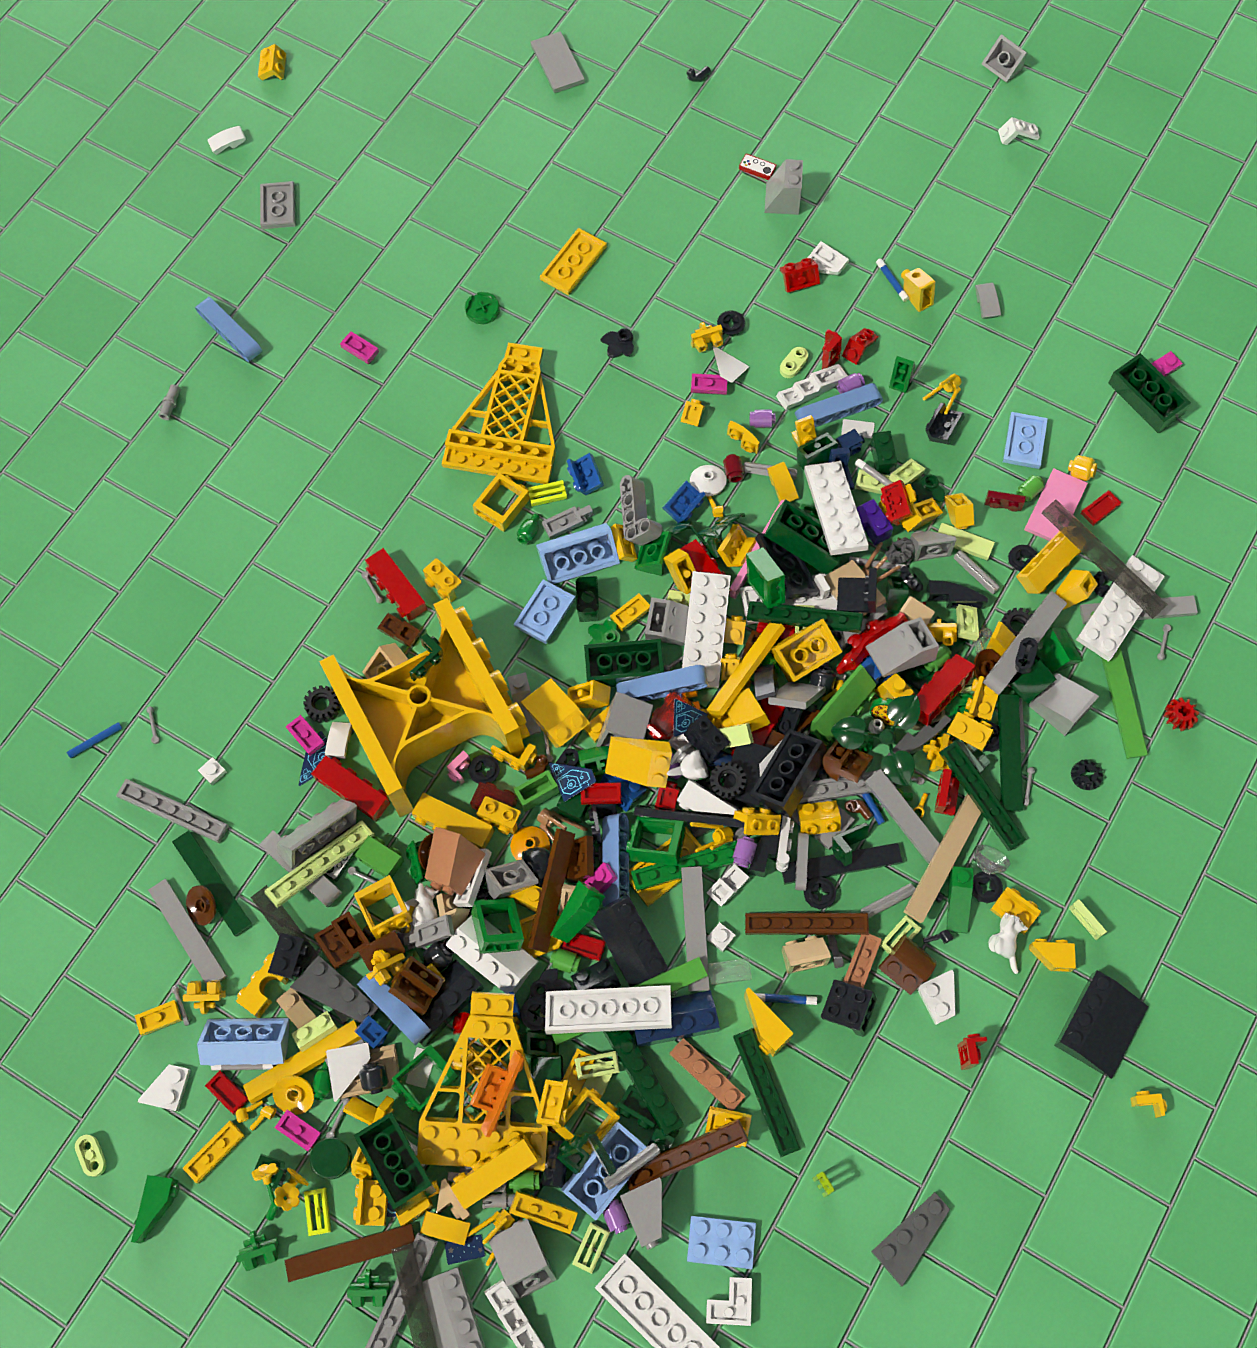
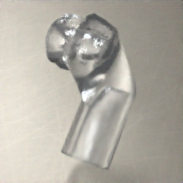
[973,628,992,655]

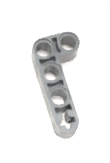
[620,475,662,546]

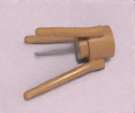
[862,542,901,583]
[537,808,588,841]

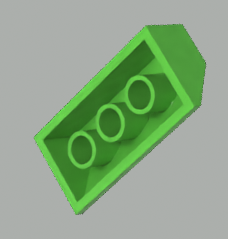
[809,664,877,748]

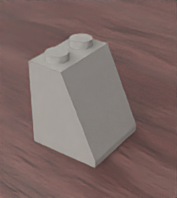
[764,159,803,215]
[1029,673,1099,736]
[596,692,653,747]
[620,1177,662,1250]
[489,1219,556,1301]

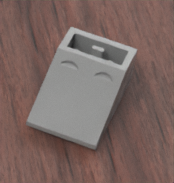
[645,597,689,646]
[866,617,939,677]

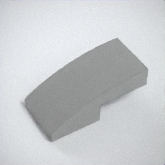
[975,283,1001,319]

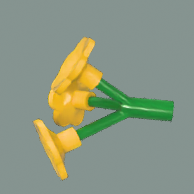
[251,1163,309,1221]

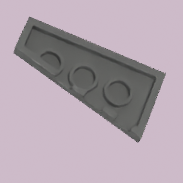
[290,956,380,1023]
[871,1192,950,1287]

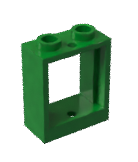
[746,548,785,609]
[626,816,686,866]
[471,898,524,954]
[391,1044,458,1113]

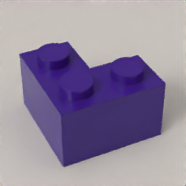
[856,499,893,546]

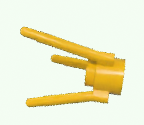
[923,374,962,414]
[690,822,734,852]
[467,1209,516,1266]

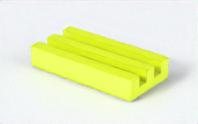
[528,480,567,506]
[304,1188,331,1236]

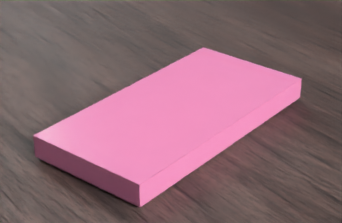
[1024,468,1088,541]

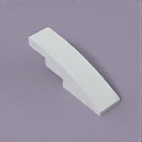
[776,364,847,410]
[484,1279,545,1348]

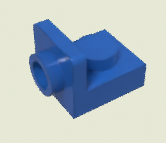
[354,1015,388,1049]

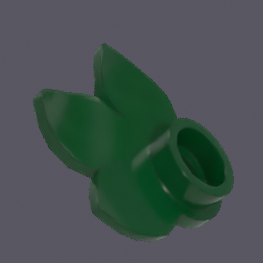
[911,474,945,502]

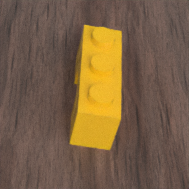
[236,952,290,1018]

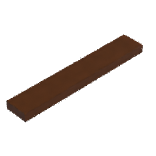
[528,828,575,953]
[745,913,869,935]
[626,1119,748,1191]
[284,1224,415,1282]

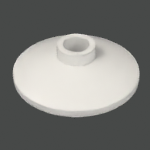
[690,465,726,496]

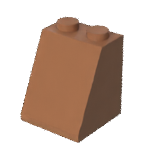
[425,827,486,896]

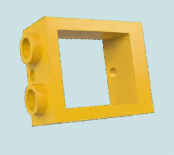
[473,473,530,532]
[354,875,413,939]
[552,1087,620,1155]

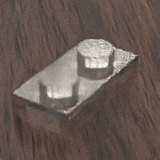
[708,958,752,985]

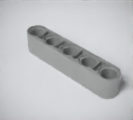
[259,830,342,908]

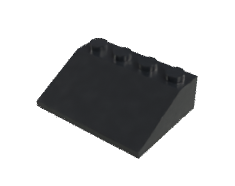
[1054,970,1149,1079]

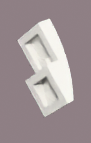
[208,126,246,155]
[325,722,352,759]
[707,864,750,907]

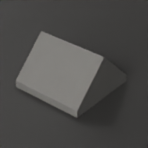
[982,34,1027,83]

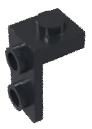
[777,704,817,735]
[588,804,617,844]

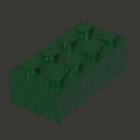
[1108,353,1191,433]
[764,499,842,575]
[584,638,664,687]
[353,1112,436,1216]

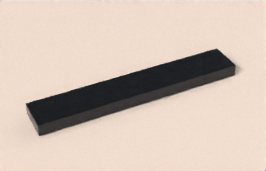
[634,805,745,828]
[781,843,903,885]

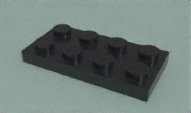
[755,533,820,599]

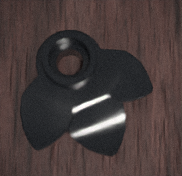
[600,328,634,358]
[530,969,571,999]

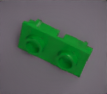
[406,840,428,884]

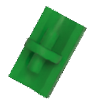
[236,1230,279,1271]
[347,1269,390,1307]

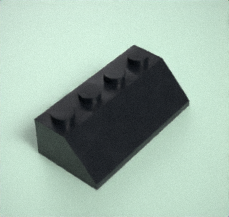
[750,729,828,818]
[592,894,669,987]
[408,959,484,1048]

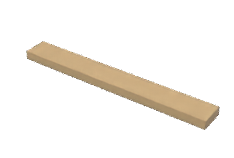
[904,793,981,923]

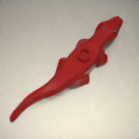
[836,601,926,674]

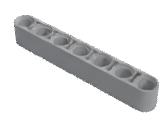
[982,591,1067,695]

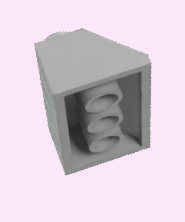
[277,799,357,869]
[419,1267,486,1348]

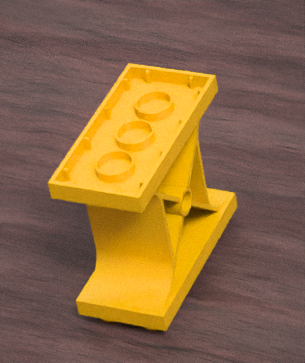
[319,598,530,818]

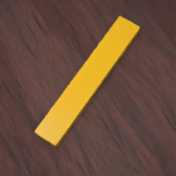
[706,623,785,716]
[243,1020,362,1104]

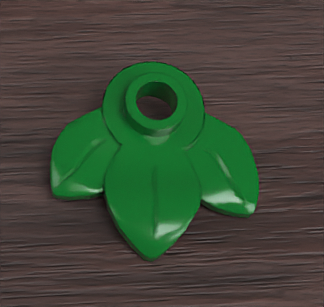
[588,619,621,644]

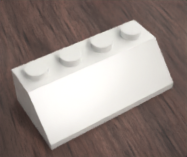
[446,915,539,994]

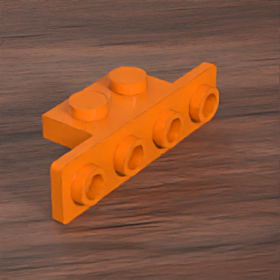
[470,1050,524,1138]

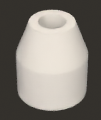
[868,719,885,734]

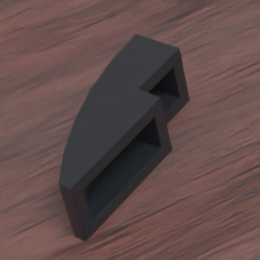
[927,580,988,609]
[754,662,779,700]
[748,816,783,877]

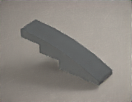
[887,715,951,756]

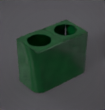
[575,576,599,622]
[1008,656,1057,703]
[531,1055,564,1101]

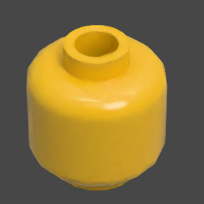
[1068,455,1098,481]

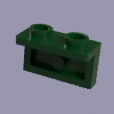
[617,1085,657,1130]

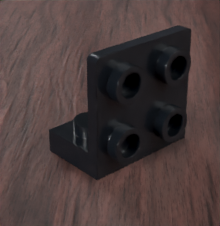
[837,568,877,613]
[821,979,877,1037]

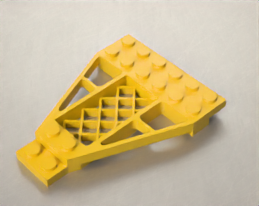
[441,342,556,484]
[417,992,548,1171]

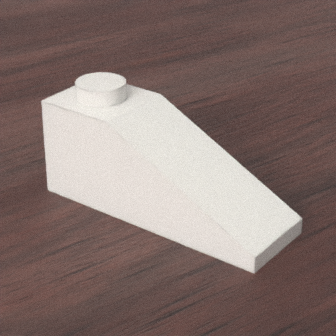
[677,779,741,815]

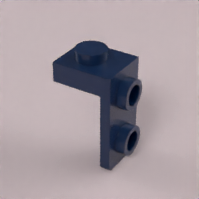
[828,448,854,490]

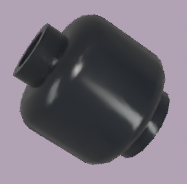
[809,666,836,696]
[423,941,454,972]
[359,1061,389,1095]

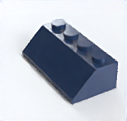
[635,990,720,1048]

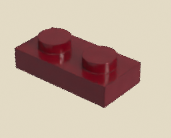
[984,490,1026,511]

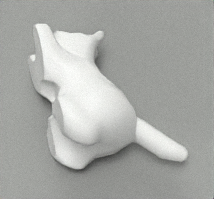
[667,750,710,780]
[412,883,439,927]
[988,913,1028,974]

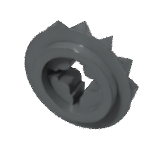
[885,537,914,564]

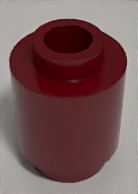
[723,454,744,483]

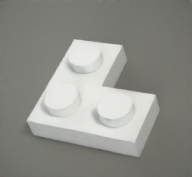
[706,1277,752,1326]

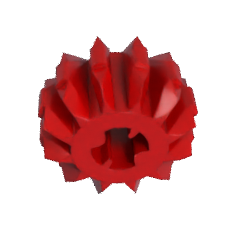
[1164,697,1199,731]

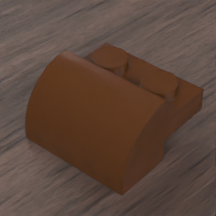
[823,739,874,783]
[564,836,594,883]
[314,911,370,970]
[878,934,937,995]
[388,956,444,1016]

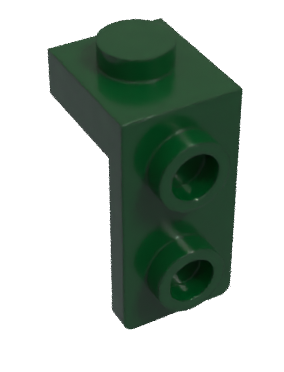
[409,633,444,681]
[832,822,869,866]
[556,1132,590,1174]
[254,1154,287,1191]

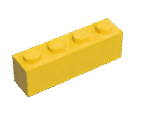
[1016,527,1087,594]
[412,793,495,849]
[450,1135,539,1210]

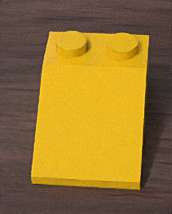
[770,619,842,682]
[521,678,590,748]
[605,736,672,788]
[744,987,794,1057]

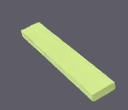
[265,820,374,908]

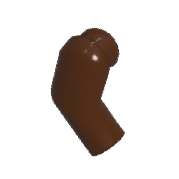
[524,754,548,780]
[845,799,874,821]

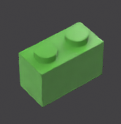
[514,770,559,812]
[355,836,404,878]

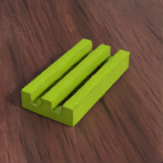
[812,1172,835,1197]

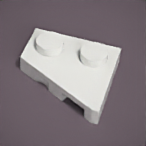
[807,241,849,275]
[917,970,955,1025]
[138,1065,191,1112]

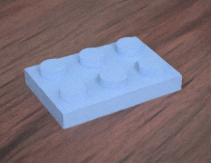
[1003,412,1048,469]
[514,579,575,644]
[687,1216,756,1269]

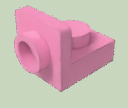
[446,751,471,785]

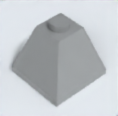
[910,530,956,562]
[485,859,538,900]

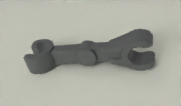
[827,935,844,968]

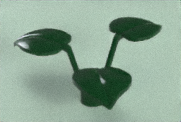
[666,513,745,559]
[831,695,920,786]

